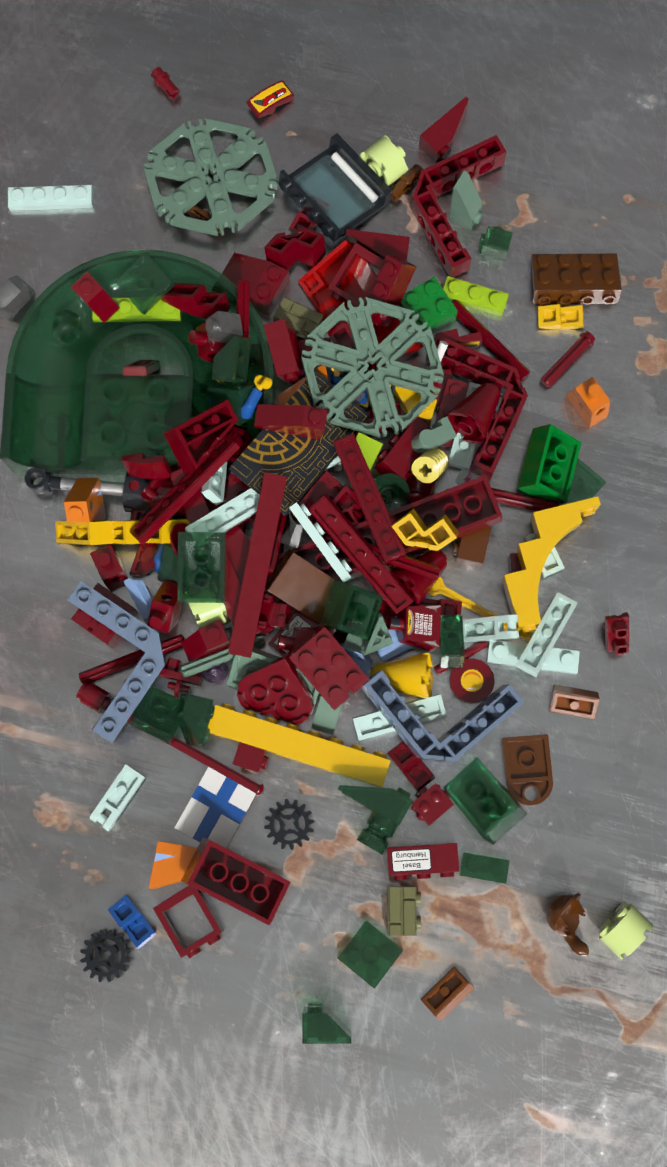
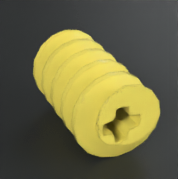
[411,447,449,483]

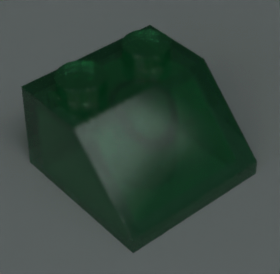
[320,581,383,641]
[302,1003,352,1044]

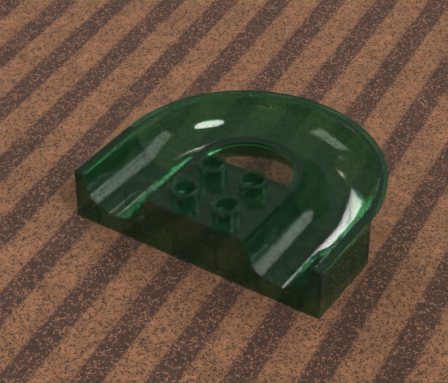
[0,250,276,477]

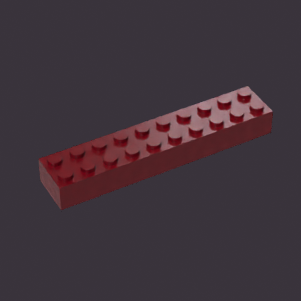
[276,475,503,583]

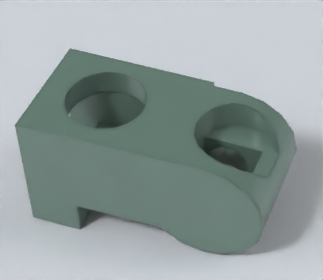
[411,417,457,453]

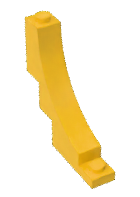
[502,496,601,633]
[55,518,190,545]

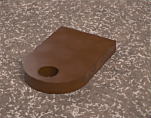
[501,734,553,806]

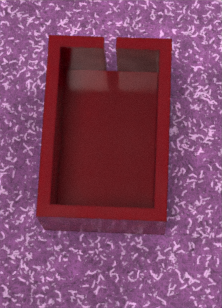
[286,624,370,711]

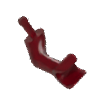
[140,464,181,503]

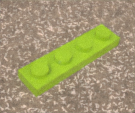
[92,297,181,322]

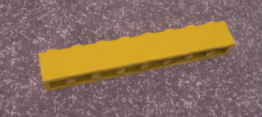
[207,703,391,788]

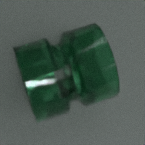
[357,811,398,855]

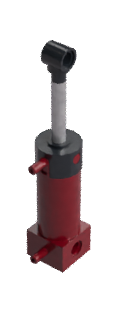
[24,467,256,534]

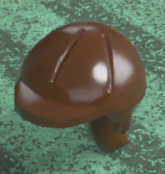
[546,893,589,956]

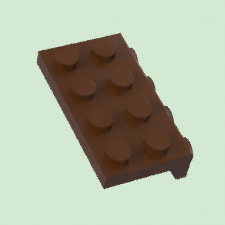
[531,253,622,305]

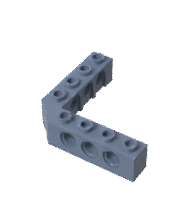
[67,581,165,743]
[361,670,524,762]

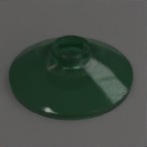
[374,473,410,512]

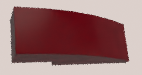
[158,283,230,319]

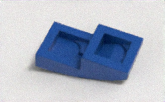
[108,895,158,949]

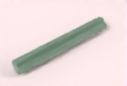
[180,635,265,677]

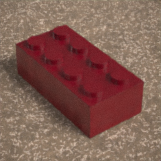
[181,838,291,926]

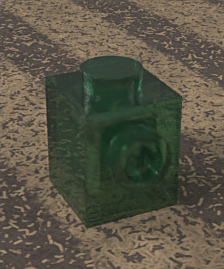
[478,226,513,261]

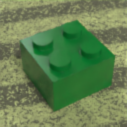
[399,276,458,334]

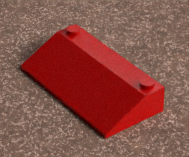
[298,240,423,380]

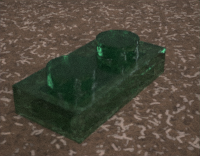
[459,852,510,884]

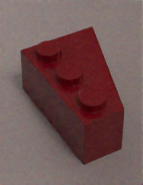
[163,400,238,474]

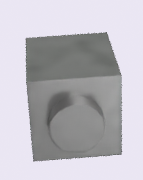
[205,311,243,343]

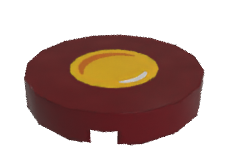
[449,658,495,704]

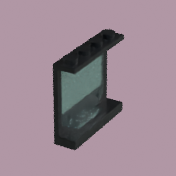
[278,133,393,243]

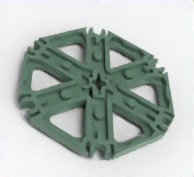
[144,118,278,236]
[301,297,444,437]

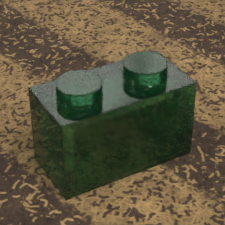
[439,615,465,668]

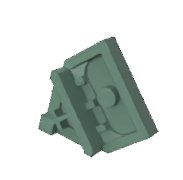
[343,605,394,656]

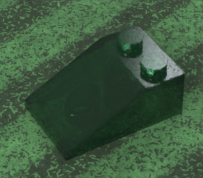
[178,532,228,603]
[443,757,527,845]
[338,785,413,826]

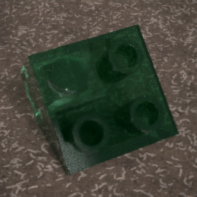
[176,694,215,746]

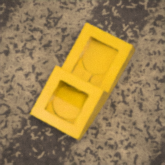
[538,304,584,330]

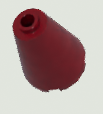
[447,383,501,444]
[391,550,447,606]

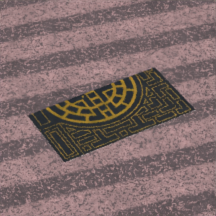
[229,370,370,516]

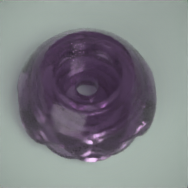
[201,662,229,683]

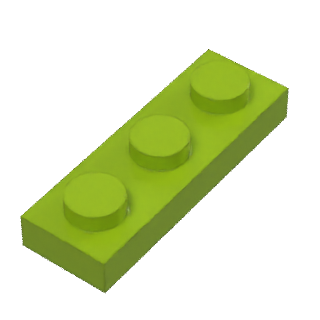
[443,276,509,316]

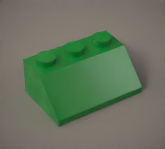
[517,424,582,503]

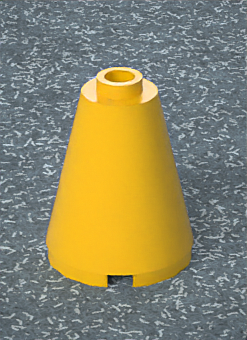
[370,653,433,698]

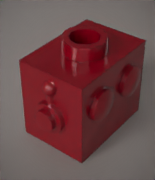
[410,783,454,826]

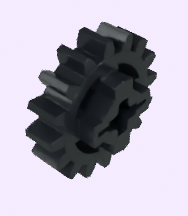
[264,799,315,850]
[80,929,132,982]

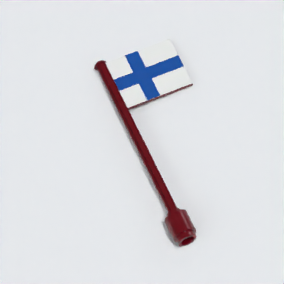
[76,682,264,848]

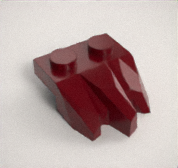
[297,470,361,526]

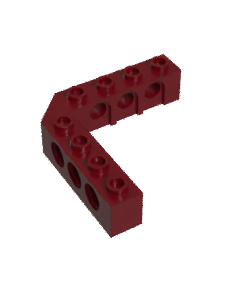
[411,135,507,277]
[425,334,528,480]

